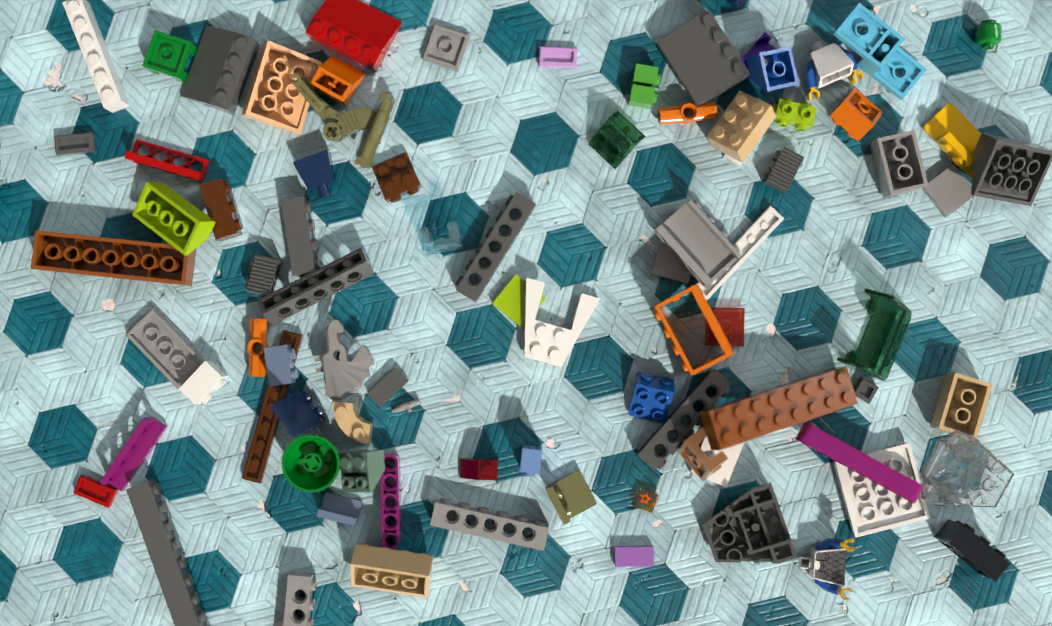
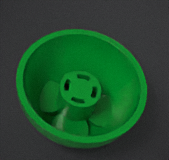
[282,434,340,493]

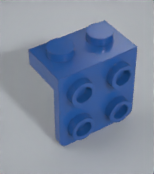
[628,372,675,423]

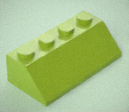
[132,182,216,255]

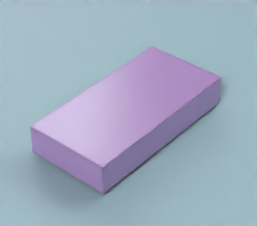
[539,46,578,68]

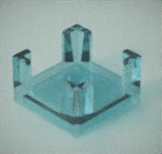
[418,221,463,256]

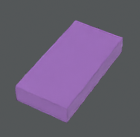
[614,546,654,567]

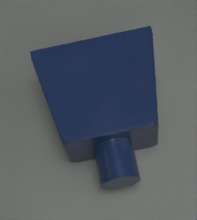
[293,150,336,199]

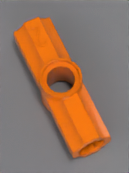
[657,102,717,125]
[247,319,269,377]

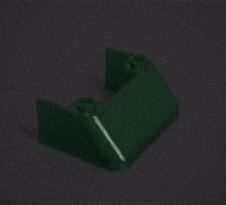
[837,288,912,381]

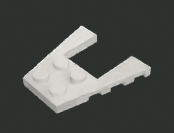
[524,278,600,367]

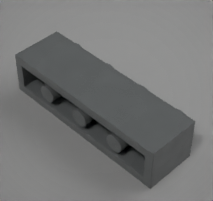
[281,196,321,277]

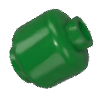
[975,19,1002,50]

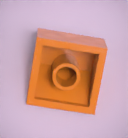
[830,87,883,141]

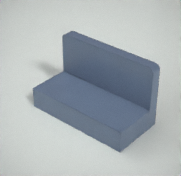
[317,492,363,526]

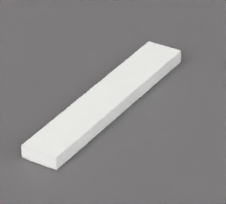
[697,205,784,300]

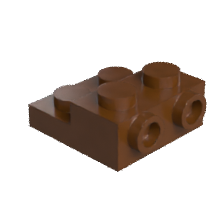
[372,152,422,203]

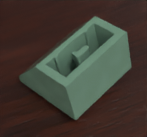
[339,450,385,492]

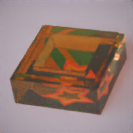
[634,488,659,513]

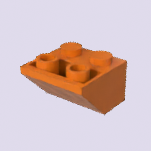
[310,55,366,107]

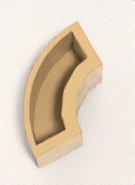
[333,401,373,444]

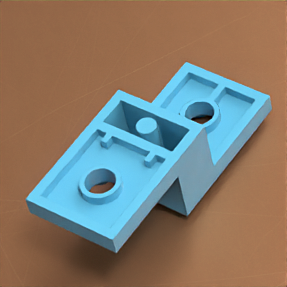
[833,2,927,100]

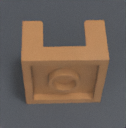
[678,427,728,482]

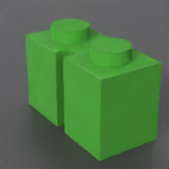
[628,63,661,109]

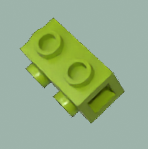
[772,97,817,131]

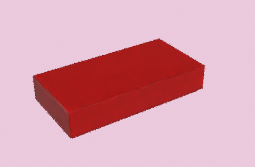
[73,474,118,508]

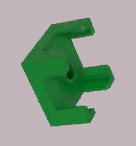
[142,30,198,83]

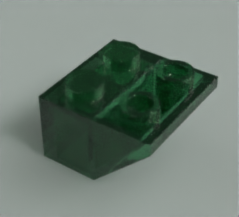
[588,111,646,169]

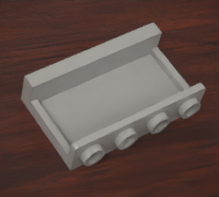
[654,199,742,288]

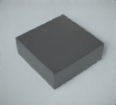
[854,377,879,404]

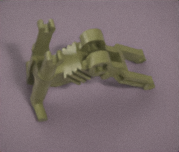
[291,73,395,169]

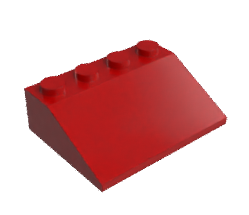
[305,0,402,73]

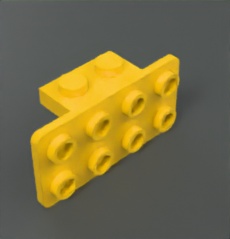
[923,103,981,180]

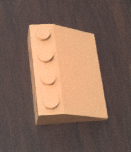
[241,41,322,134]

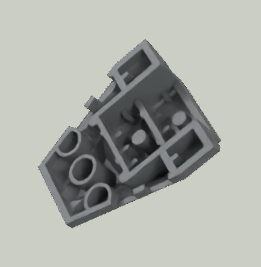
[702,482,798,564]

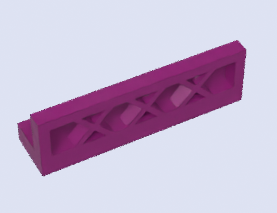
[100,416,167,491]

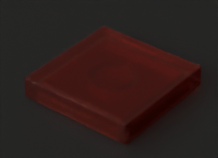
[704,307,745,347]

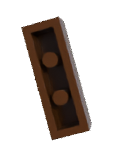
[199,178,243,242]

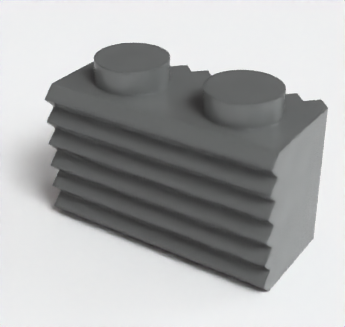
[763,147,804,193]
[245,254,282,296]

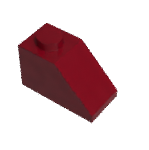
[460,458,498,480]

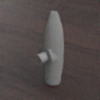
[392,398,420,413]

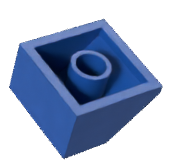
[746,46,799,92]

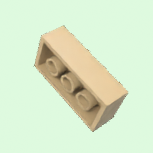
[351,544,434,598]

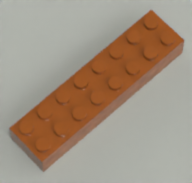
[31,230,196,286]
[700,366,858,450]

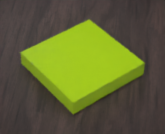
[492,274,545,328]

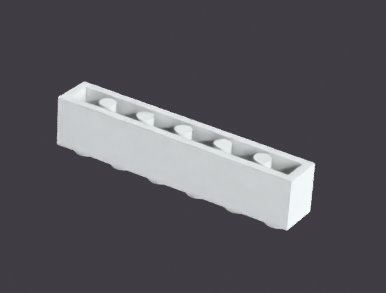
[62,0,130,113]

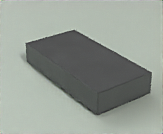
[54,132,96,156]
[367,367,409,408]

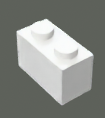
[179,361,227,405]

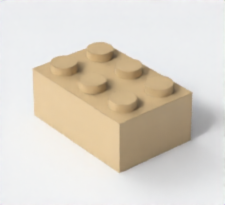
[707,91,776,163]
[930,372,993,440]

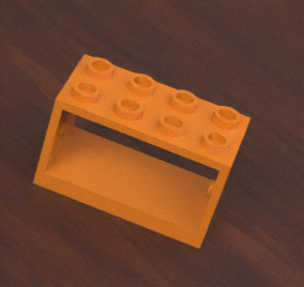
[653,283,734,376]

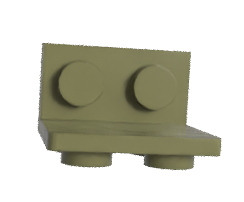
[545,470,597,525]

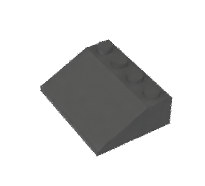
[656,10,750,107]
[180,26,260,115]
[971,133,1052,206]

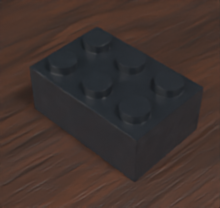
[934,519,1011,582]

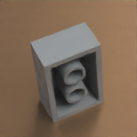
[870,130,929,198]

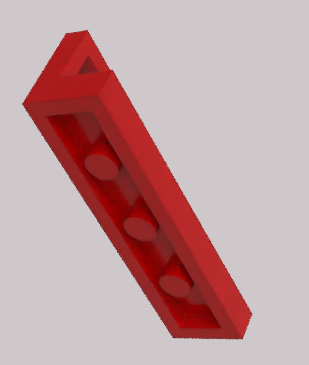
[125,139,210,183]

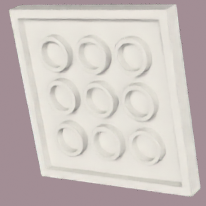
[833,442,930,538]

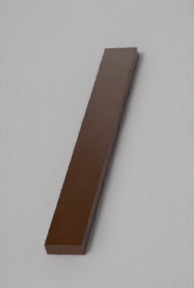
[242,330,303,483]

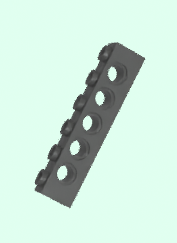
[455,192,536,303]
[257,247,375,325]
[635,368,732,471]

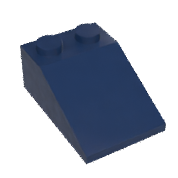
[271,390,325,438]

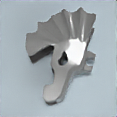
[314,320,375,399]

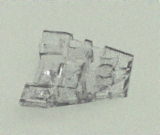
[920,430,1014,507]

